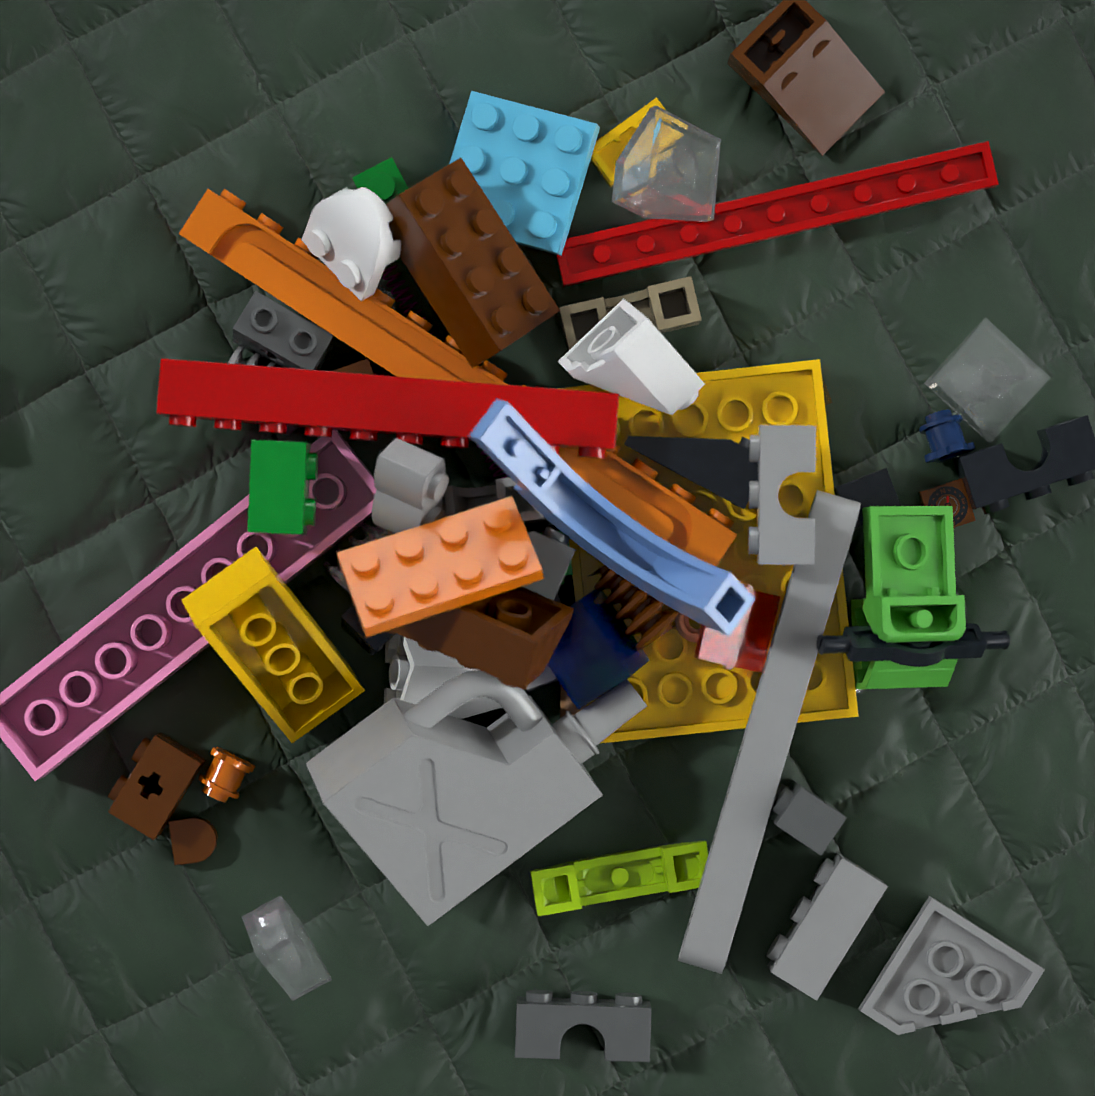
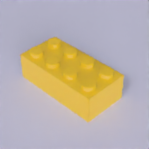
[182,546,365,743]

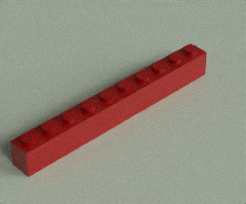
[156,358,620,459]

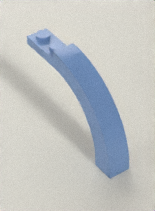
[469,399,756,636]

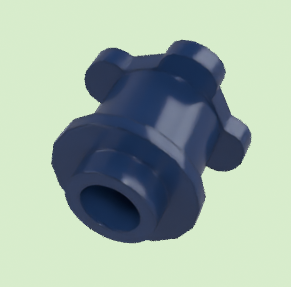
[919,409,976,463]

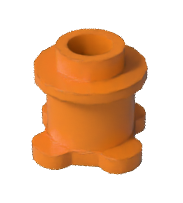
[198,746,255,803]

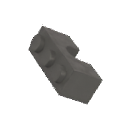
[515,990,652,1062]

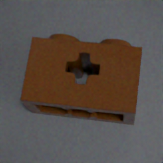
[108,732,206,840]

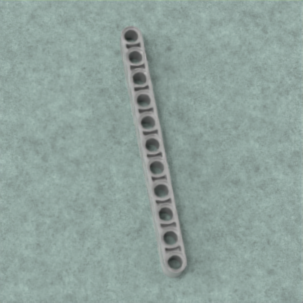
[678,490,861,974]

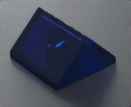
[548,589,650,709]

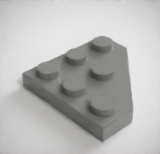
[858,896,1045,1035]

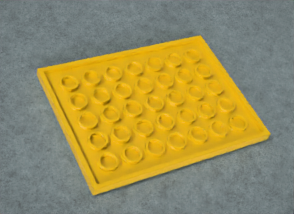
[557,359,859,743]

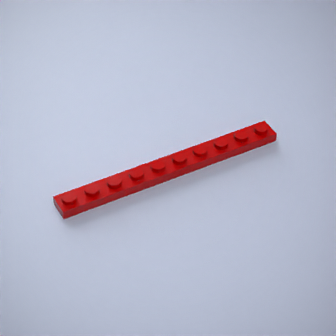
[556,141,999,287]

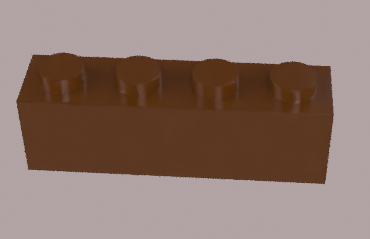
[385,586,574,690]

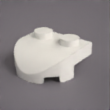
[301,187,401,301]

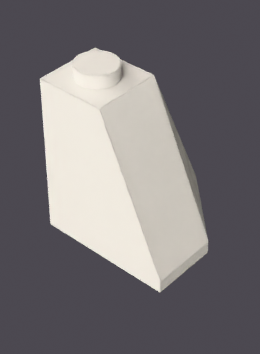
[558,298,705,415]
[384,634,502,719]

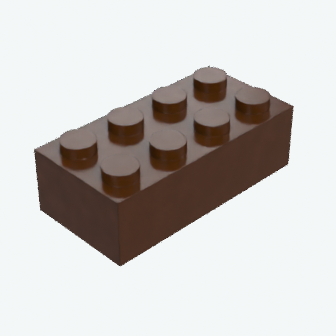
[386,158,560,368]

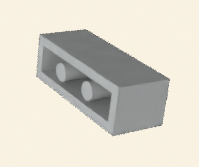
[766,853,888,1001]

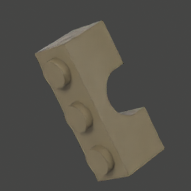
[559,276,702,351]

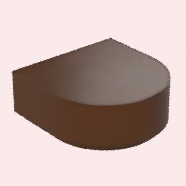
[168,817,218,866]

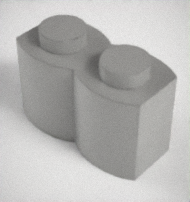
[372,438,449,533]

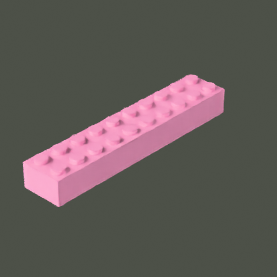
[0,430,376,781]

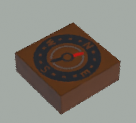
[918,478,976,528]

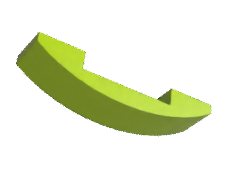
[530,841,708,916]

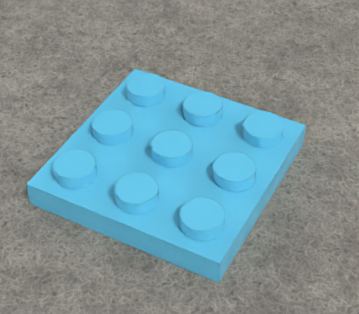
[450,91,600,256]

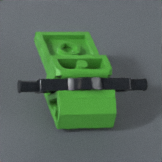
[816,506,1010,689]

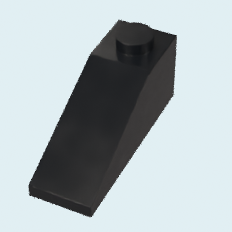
[624,436,758,509]

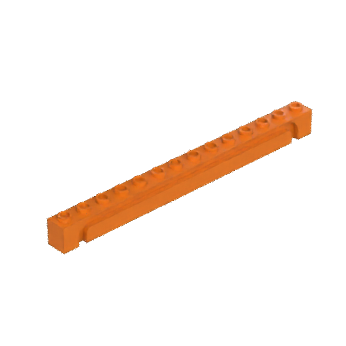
[179,189,737,567]

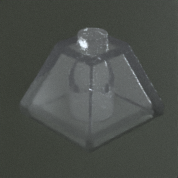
[612,105,721,222]
[924,317,1051,443]

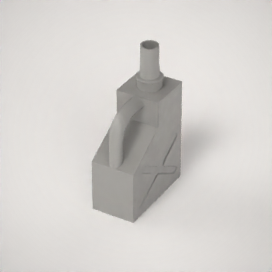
[306,670,647,926]

